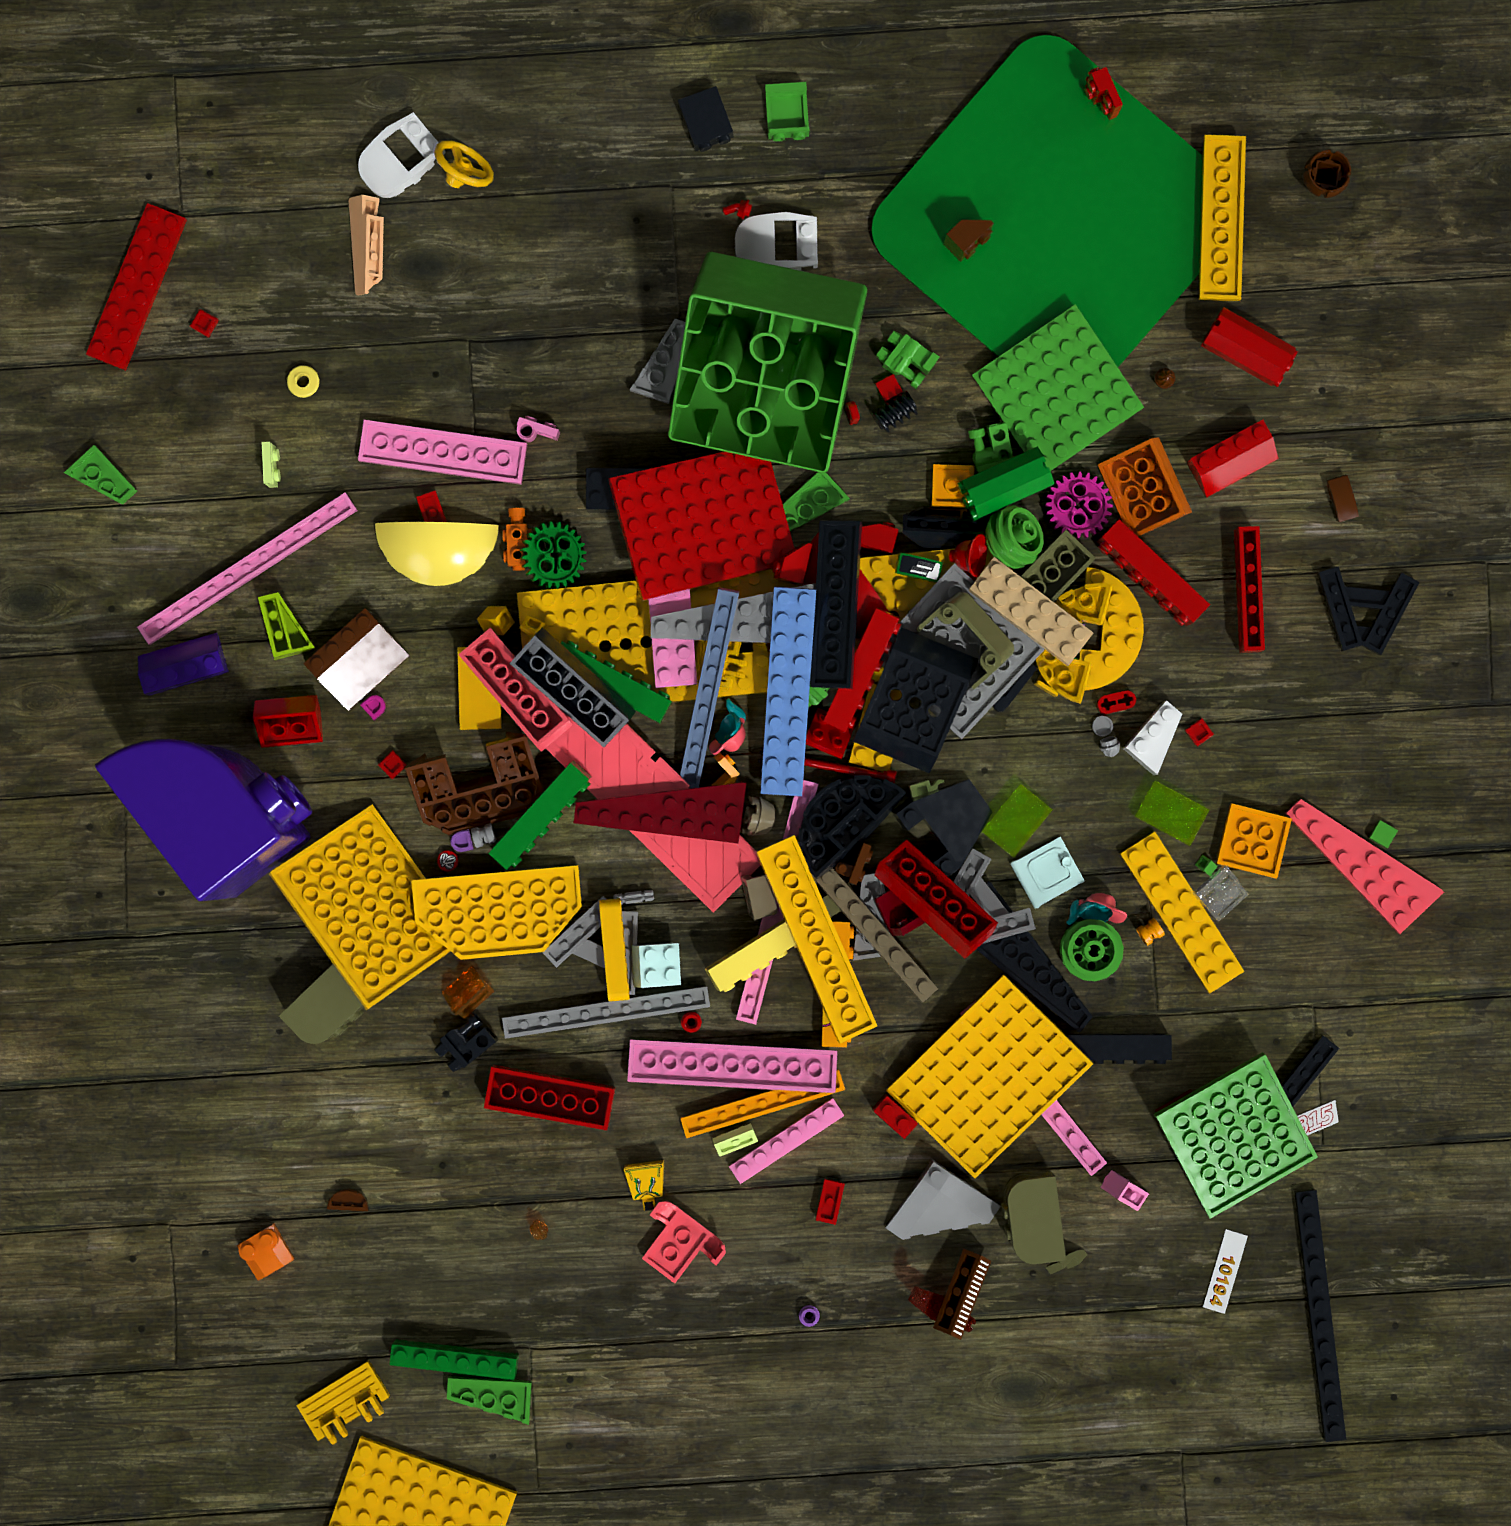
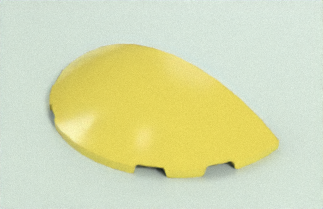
[375,522,499,586]

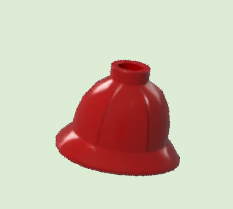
[949,534,987,577]

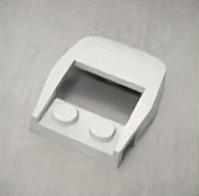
[358,112,446,198]
[735,212,818,271]

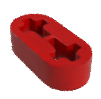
[1096,691,1136,714]

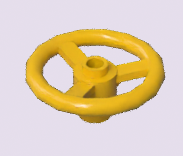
[434,140,494,188]

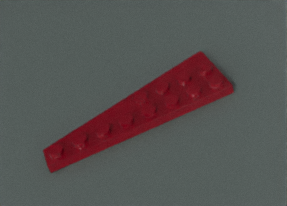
[573,782,746,844]

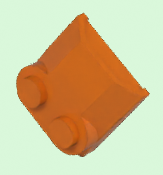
[237,1223,294,1280]

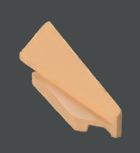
[349,195,384,295]

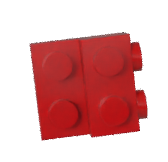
[1085,67,1123,120]

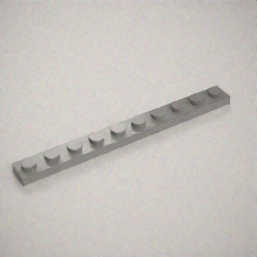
[502,986,710,1039]

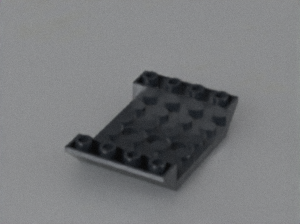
[853,627,978,773]

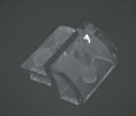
[1193,865,1249,922]

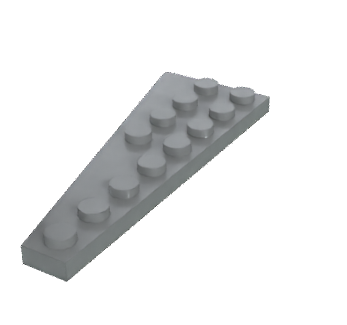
[650,583,816,643]

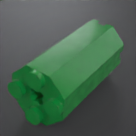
[957,446,1054,521]

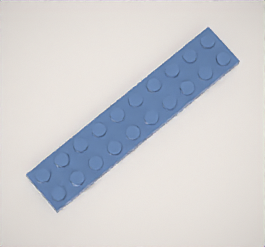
[761,586,816,796]

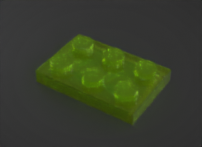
[1134,780,1209,846]
[982,784,1053,858]

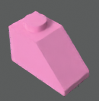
[1101,1170,1149,1211]

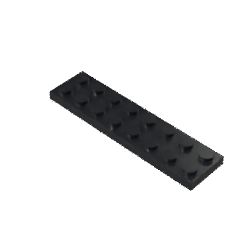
[810,521,862,689]

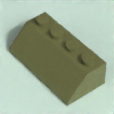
[1021,530,1096,602]

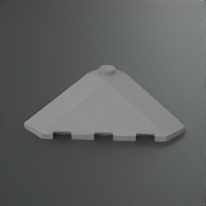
[885,1159,1001,1240]

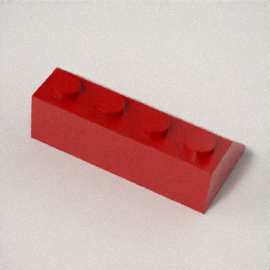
[1186,420,1279,498]

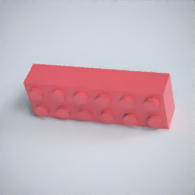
[458,628,573,752]

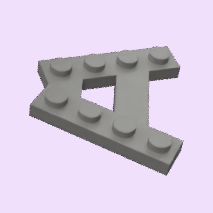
[953,849,1036,951]
[542,896,638,995]

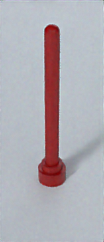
[804,757,897,784]

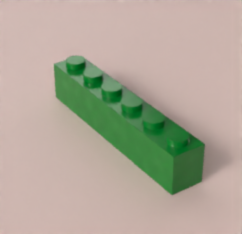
[561,640,672,724]
[488,760,592,870]
[389,1339,519,1380]

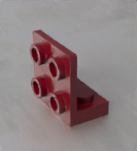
[875,890,925,936]

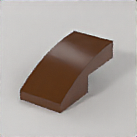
[1326,474,1359,522]

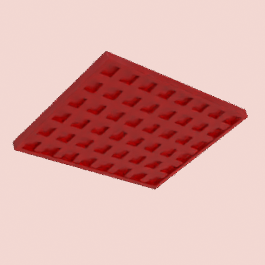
[608,452,794,601]

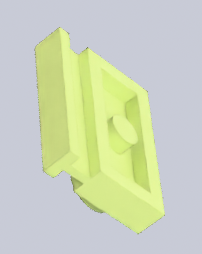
[262,442,281,488]

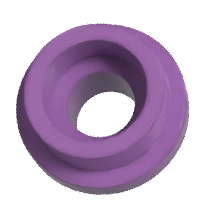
[799,1305,820,1327]

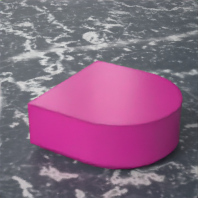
[360,695,386,720]

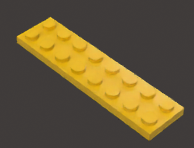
[1199,135,1246,301]
[1119,831,1244,993]

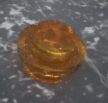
[530,1220,548,1240]

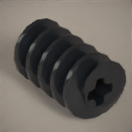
[871,391,918,433]

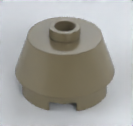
[740,796,775,836]

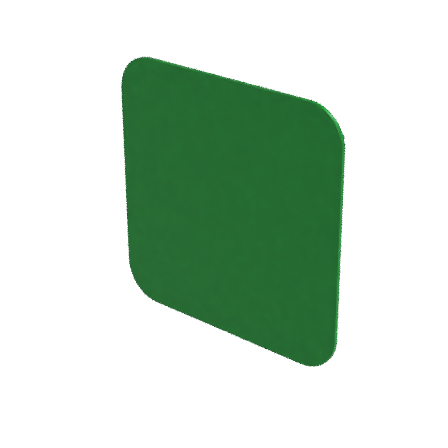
[872,35,1203,367]

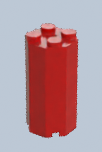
[1201,307,1298,387]

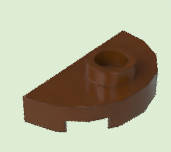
[326,1188,369,1211]

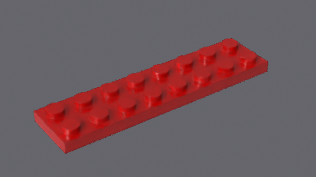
[86,203,187,371]

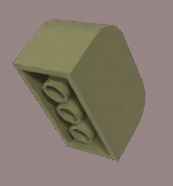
[279,964,364,1044]
[1001,1171,1066,1264]

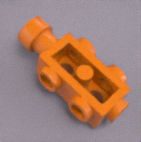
[503,508,532,571]

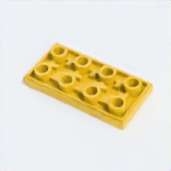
[457,647,502,730]

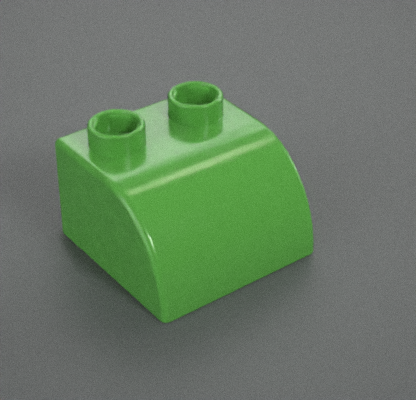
[668,252,867,473]

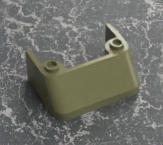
[916,592,1014,692]

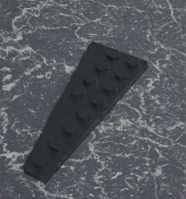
[973,881,1093,1033]

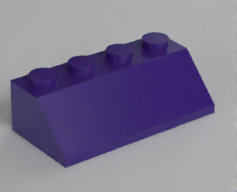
[138,633,229,695]

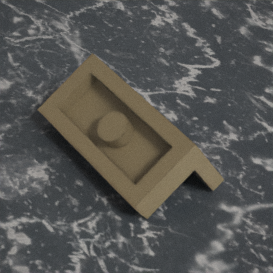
[741,874,778,920]

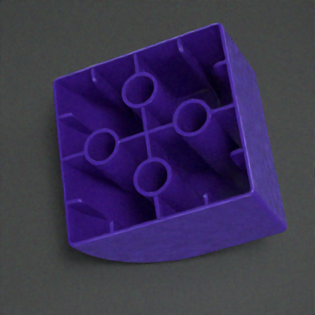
[95,739,312,901]

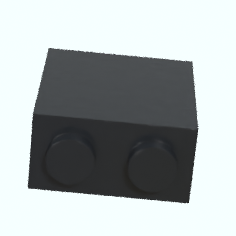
[678,86,734,152]

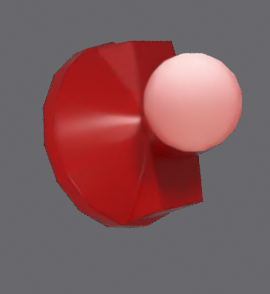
[723,199,752,220]

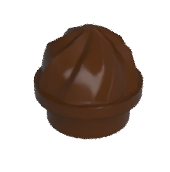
[1155,368,1175,389]

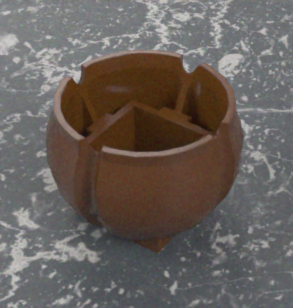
[1303,150,1351,198]

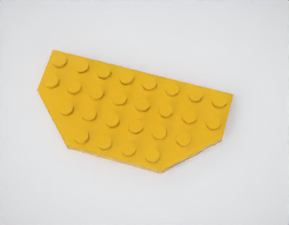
[412,865,582,960]

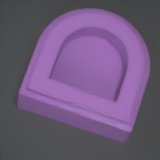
[451,829,474,852]

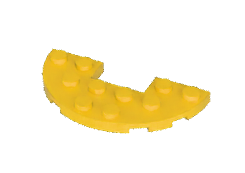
[1079,567,1144,691]
[1036,583,1113,704]

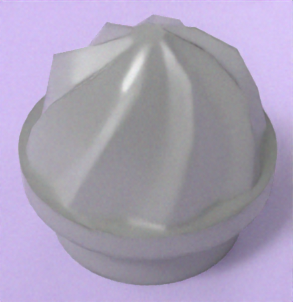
[1099,736,1120,757]

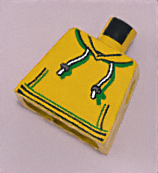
[624,1160,664,1211]

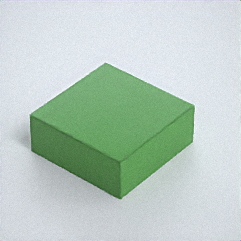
[1368,820,1398,848]

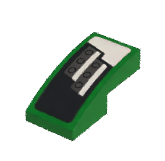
[895,553,943,583]

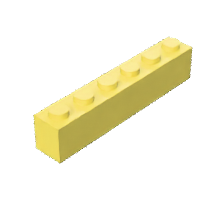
[704,919,797,992]

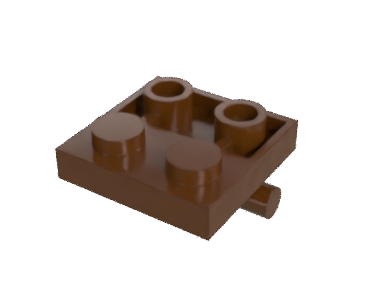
[835,843,873,885]

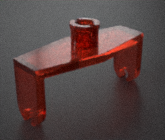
[908,1286,976,1332]

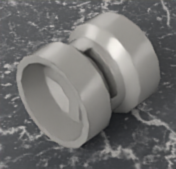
[471,823,497,848]

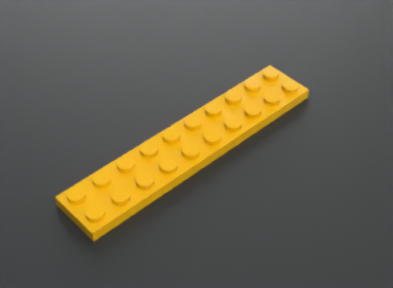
[756,835,877,1044]

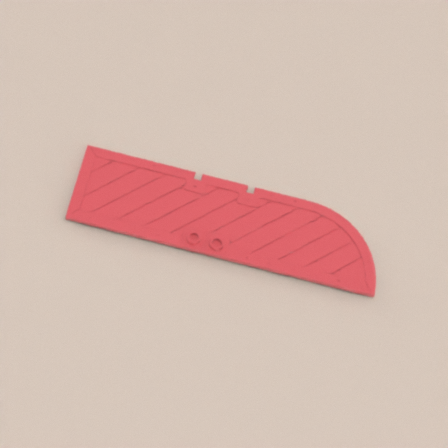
[546,707,761,913]

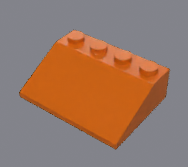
[1098,437,1192,536]

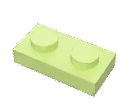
[712,1123,758,1156]

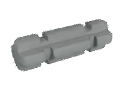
[613,890,654,905]

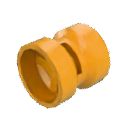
[1136,918,1165,946]

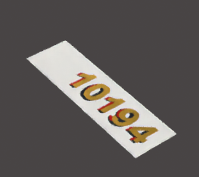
[1203,1229,1248,1314]

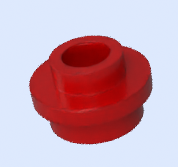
[681,1012,702,1033]

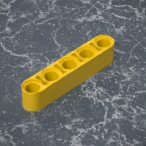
[599,898,630,1002]

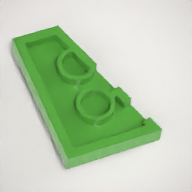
[64,445,137,505]

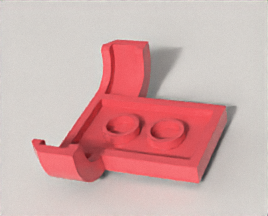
[642,1201,726,1283]

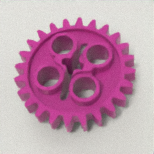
[1045,472,1113,539]

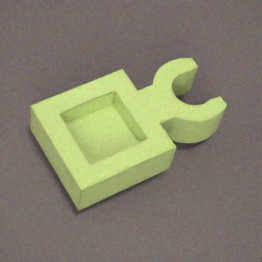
[908,779,944,798]

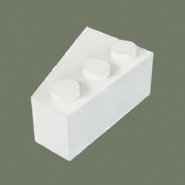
[1122,700,1182,775]

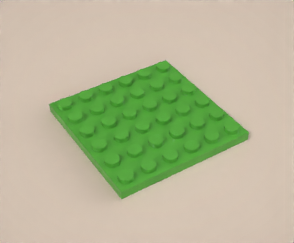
[972,304,1144,471]
[1154,1052,1318,1219]

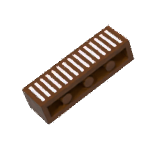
[933,1249,991,1340]

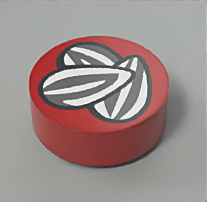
[437,851,459,871]

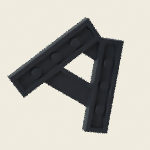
[1317,566,1420,655]

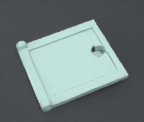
[1010,837,1084,909]

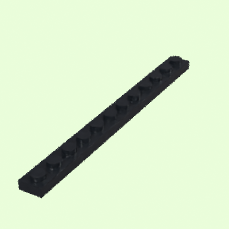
[1294,1189,1346,1442]

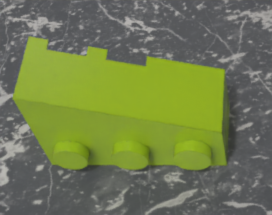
[258,592,315,660]

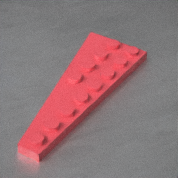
[1285,799,1444,934]

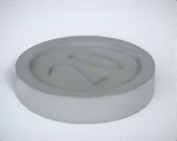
[1092,716,1113,737]

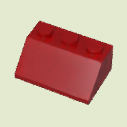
[253,695,323,748]

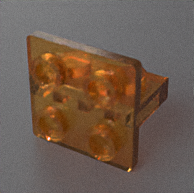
[442,966,494,1019]

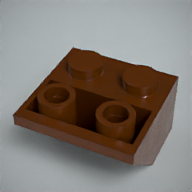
[943,220,994,262]

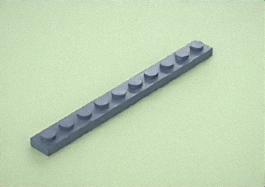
[680,587,739,788]

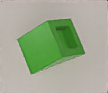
[1195,855,1218,876]

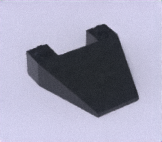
[891,779,993,877]

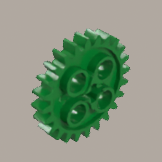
[520,522,587,589]

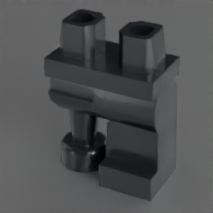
[434,1012,499,1072]

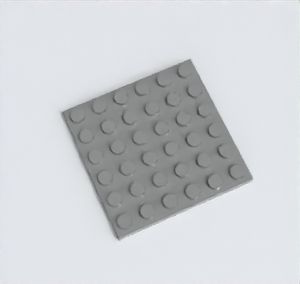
[881,563,1045,740]

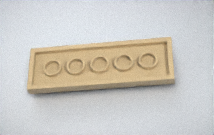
[968,557,1093,667]

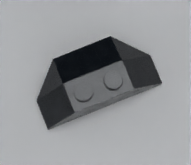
[902,506,986,549]

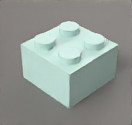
[632,943,681,988]

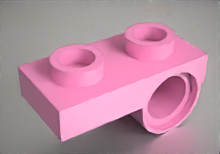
[517,416,560,442]

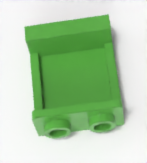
[765,82,809,141]

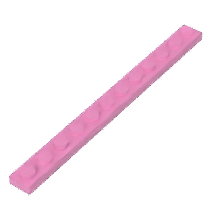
[137,493,358,645]
[736,780,818,1025]

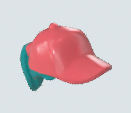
[709,698,746,755]
[1066,893,1127,925]

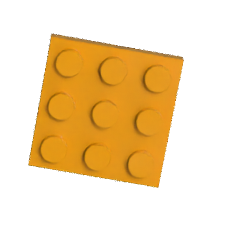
[1215,803,1292,879]

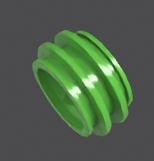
[985,505,1044,569]
[1060,919,1124,981]

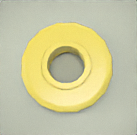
[287,365,319,398]

